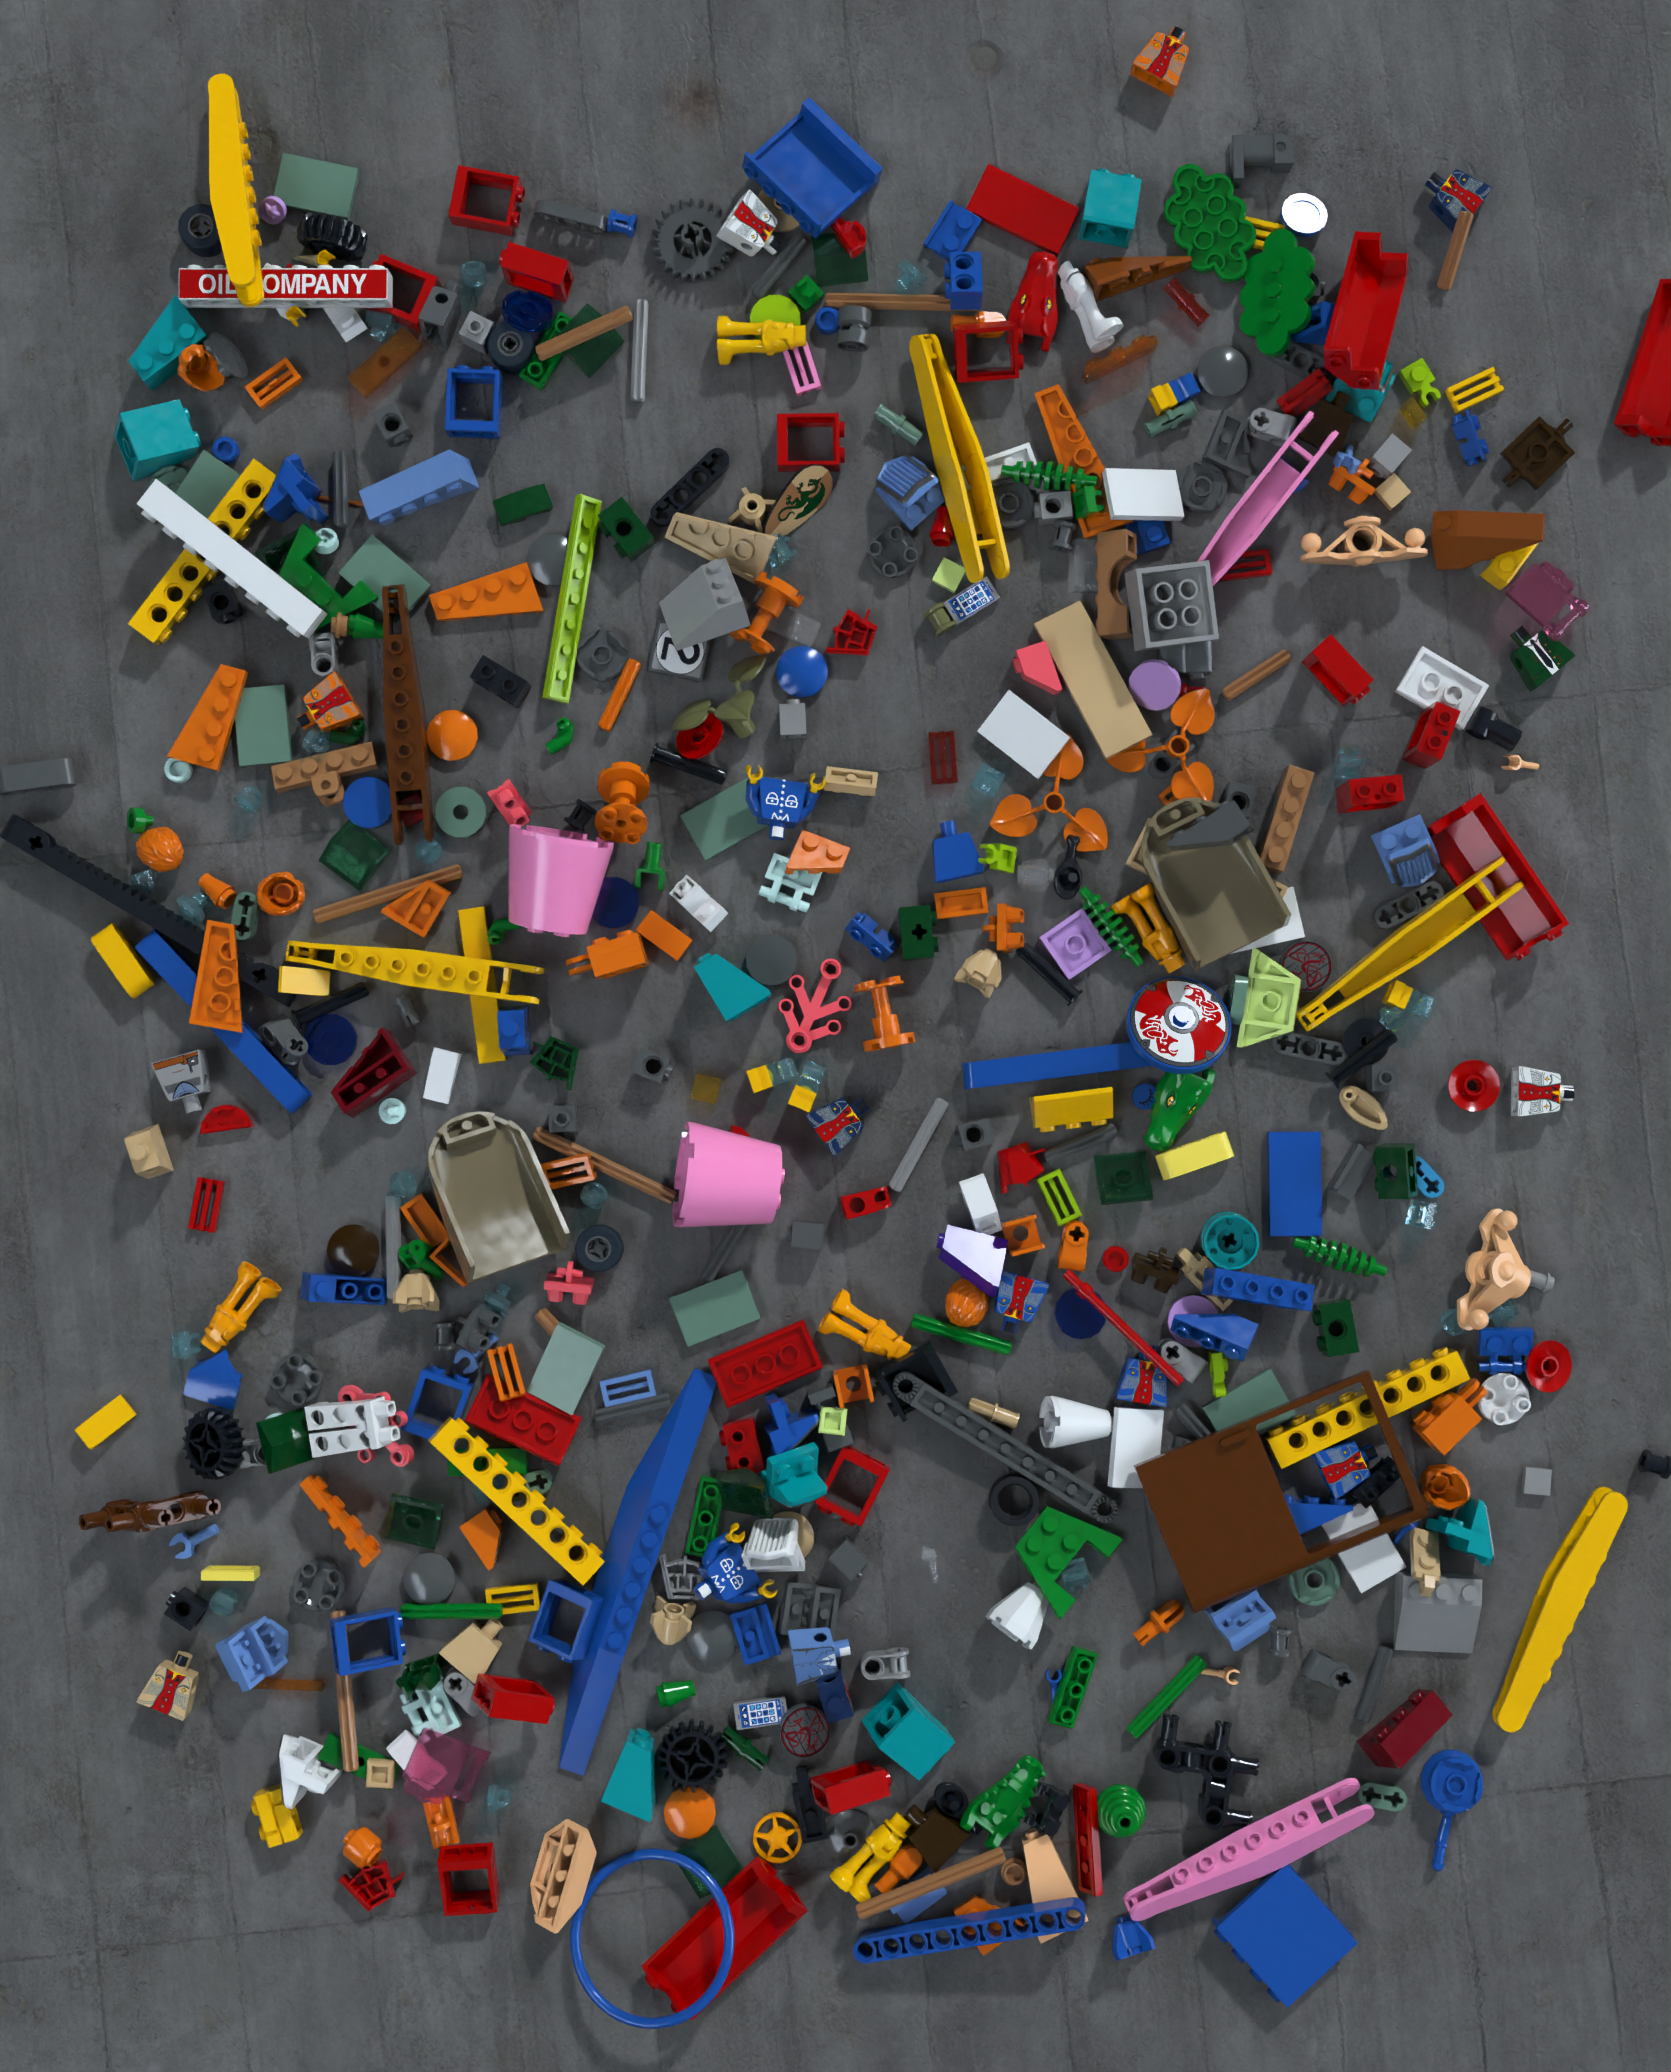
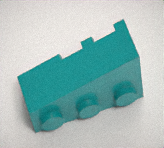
[128,294,208,391]

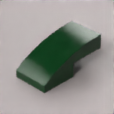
[492,483,553,526]

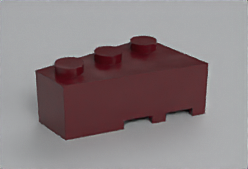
[330,1027,418,1118]
[1356,1689,1453,1769]

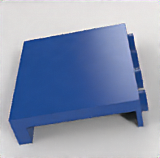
[742,97,883,239]
[1212,1864,1358,2008]

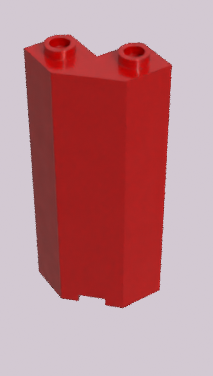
[1324,231,1408,390]
[1614,279,1671,447]
[1426,793,1569,961]
[641,1856,808,2021]

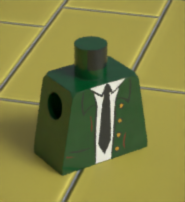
[1510,625,1575,692]

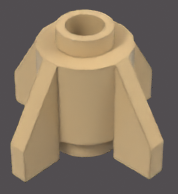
[728,487,776,533]
[954,949,1002,998]
[393,1269,440,1313]
[650,1595,696,1645]

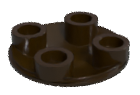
[327,1224,379,1276]

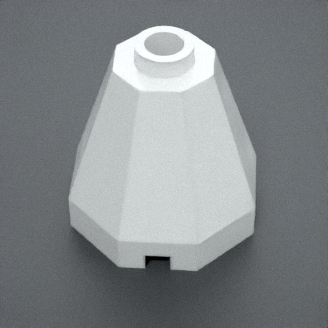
[985,1581,1048,1649]

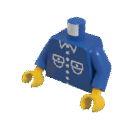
[745,765,826,840]
[694,1523,778,1603]

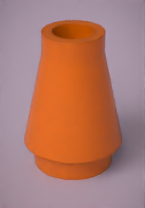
[198,873,237,909]

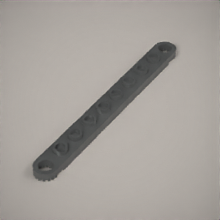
[892,1372,1118,1523]

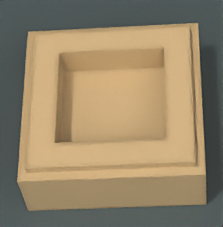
[1374,473,1411,511]
[366,1758,395,1788]

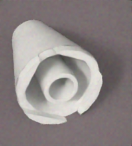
[1039,1395,1113,1448]

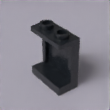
[875,1341,958,1422]

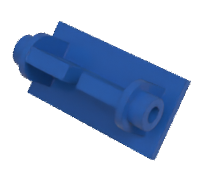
[1451,409,1490,467]
[845,912,899,962]

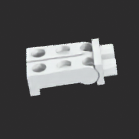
[304,1397,400,1458]

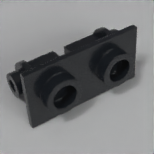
[1350,1456,1400,1509]

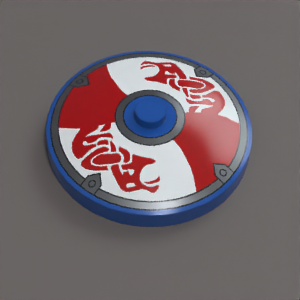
[1126,976,1231,1074]

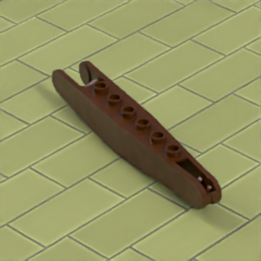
[382,584,434,845]

